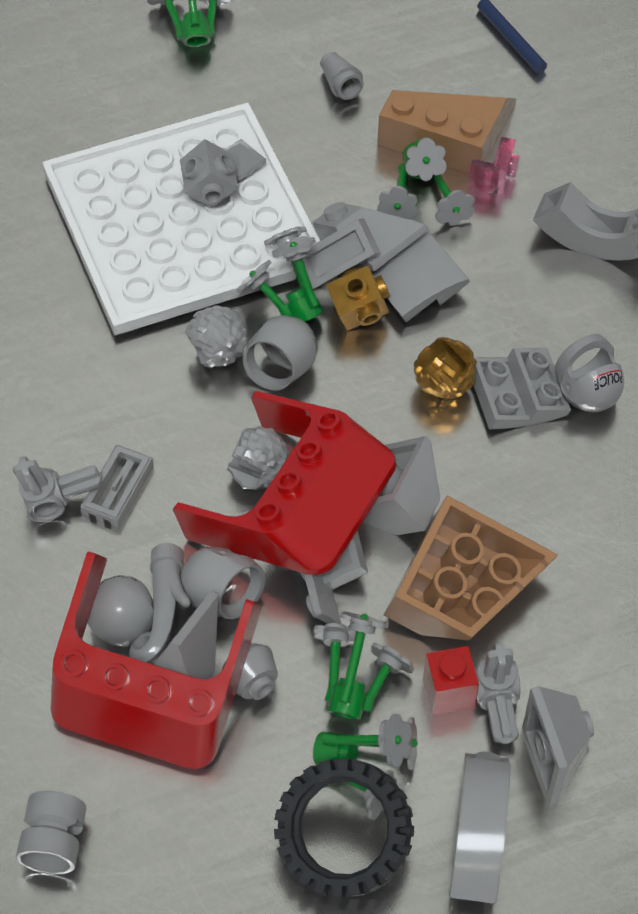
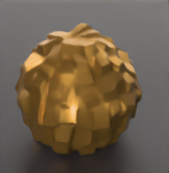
[413,337,477,399]

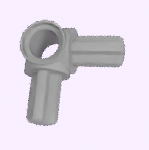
[13,456,102,522]
[474,643,520,744]

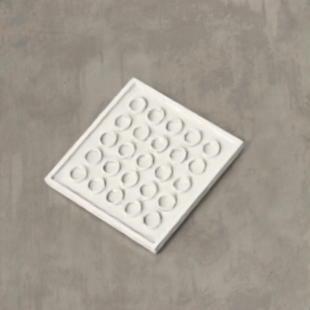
[42,102,320,335]

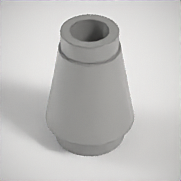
[320,52,364,100]

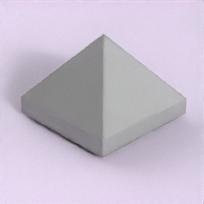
[225,139,266,181]

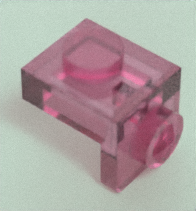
[468,137,520,196]

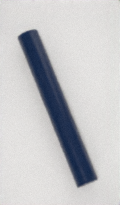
[477,0,547,74]

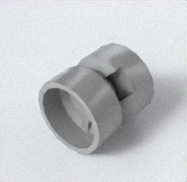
[16,791,87,874]

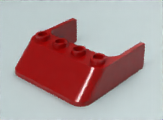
[173,391,397,575]
[50,551,262,769]

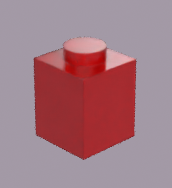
[423,646,479,715]

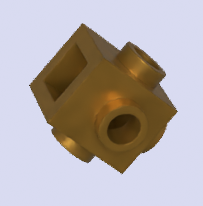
[326,265,390,331]

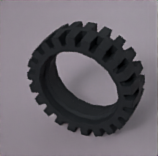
[274,759,414,898]

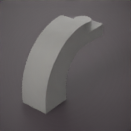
[533,182,638,261]
[450,751,511,904]

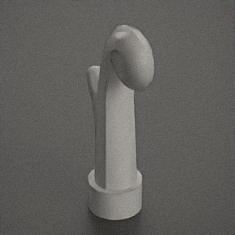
[129,543,191,663]

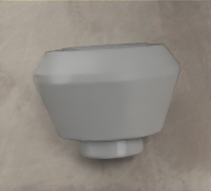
[222,643,278,700]

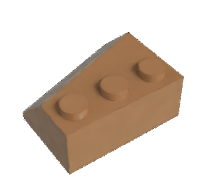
[377,90,516,177]
[384,495,558,641]

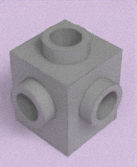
[180,139,238,208]

